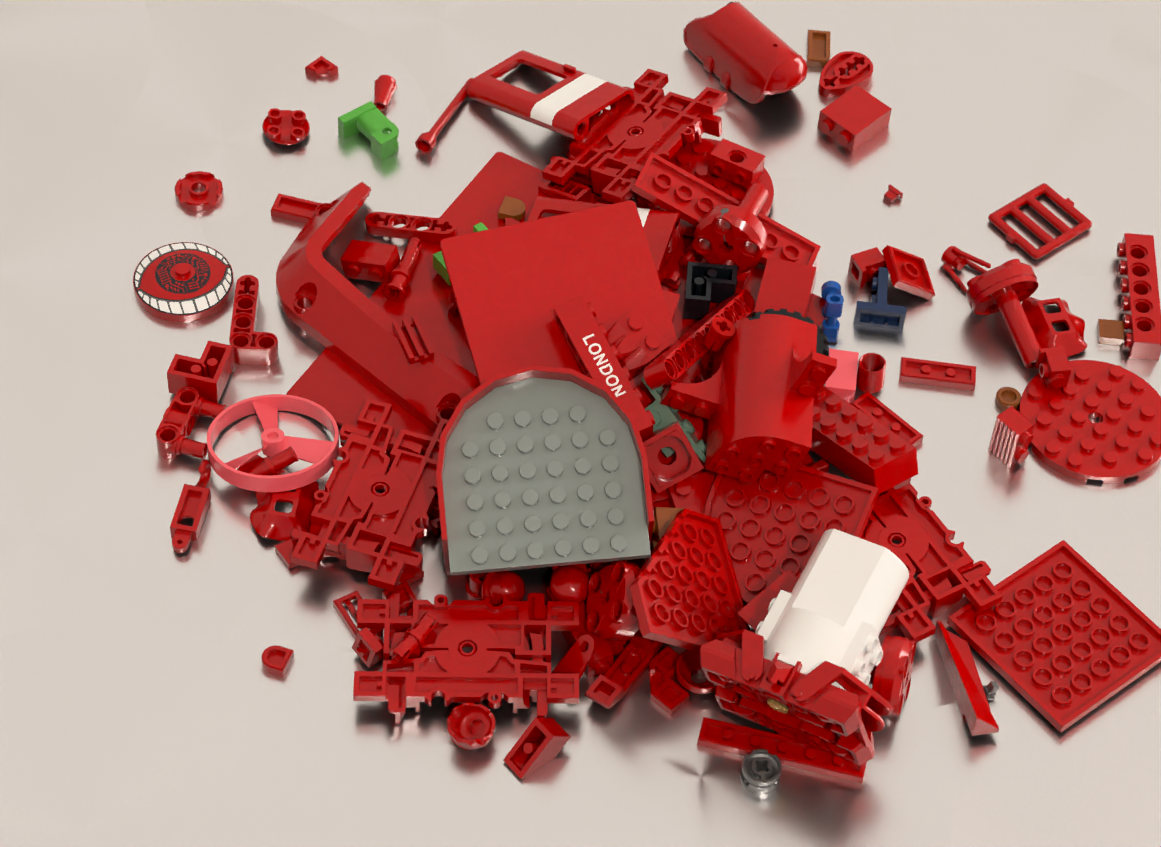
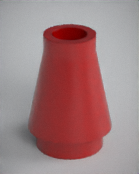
[374,75,397,111]

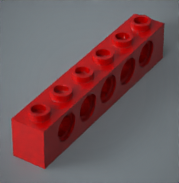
[1117,233,1161,360]

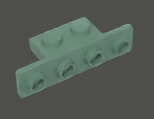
[641,377,707,463]

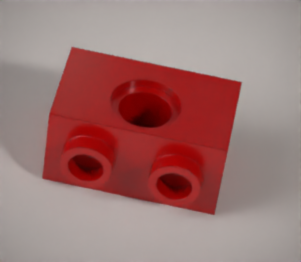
[707,138,766,188]

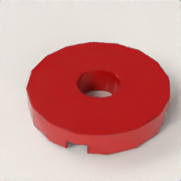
[174,171,224,212]

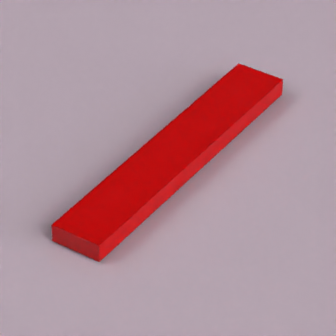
[697,717,867,784]

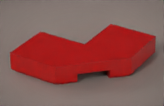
[648,646,690,716]

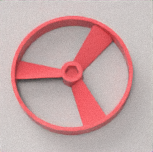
[207,394,339,492]

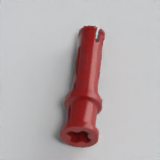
[383,238,423,302]

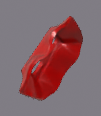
[1021,297,1087,357]
[250,469,319,541]

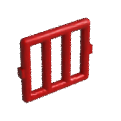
[988,183,1092,260]

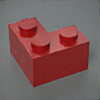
[167,341,234,403]

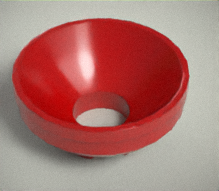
[676,650,715,694]

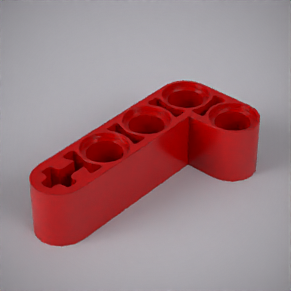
[229,275,279,366]

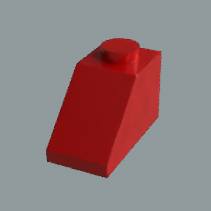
[503,717,571,779]

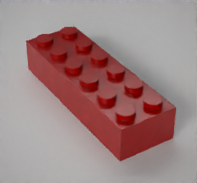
[811,386,918,494]

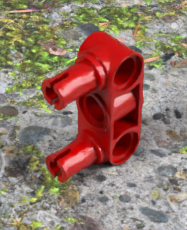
[156,386,227,460]

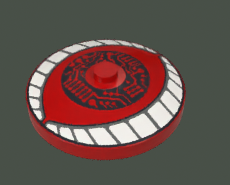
[133,242,234,322]

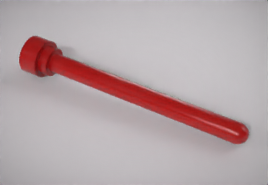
[415,78,473,154]

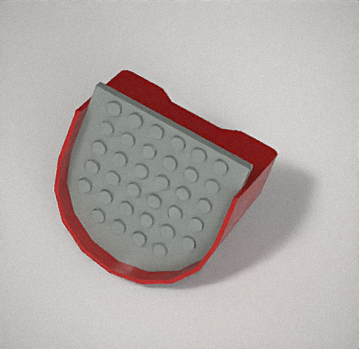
[436,365,654,576]

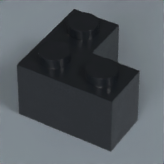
[683,261,738,320]

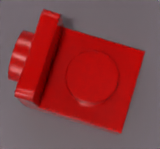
[352,627,384,668]

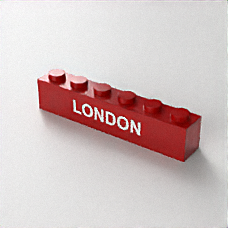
[554,296,655,440]

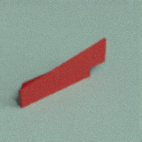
[934,621,999,736]

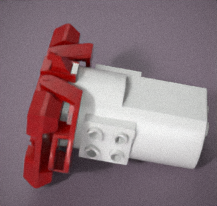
[700,529,909,765]

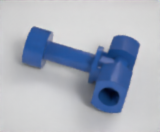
[821,281,844,343]

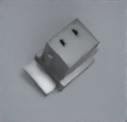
[982,681,999,700]

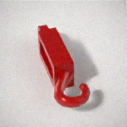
[170,459,211,553]

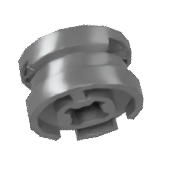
[740,749,782,795]

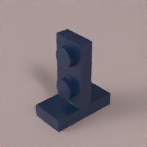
[853,267,907,330]

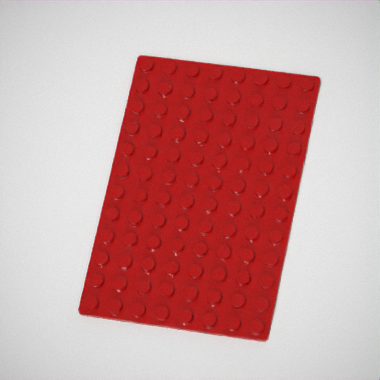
[440,200,718,503]

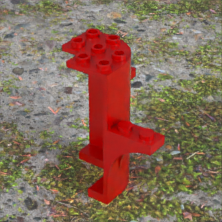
[660,314,837,483]

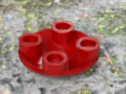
[262,108,310,145]

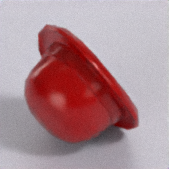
[481,571,525,606]

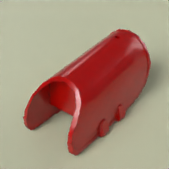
[683,1,808,104]

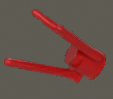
[941,246,991,293]

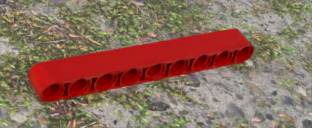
[643,290,755,389]

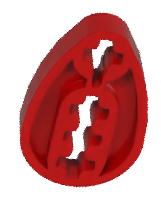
[818,51,873,98]

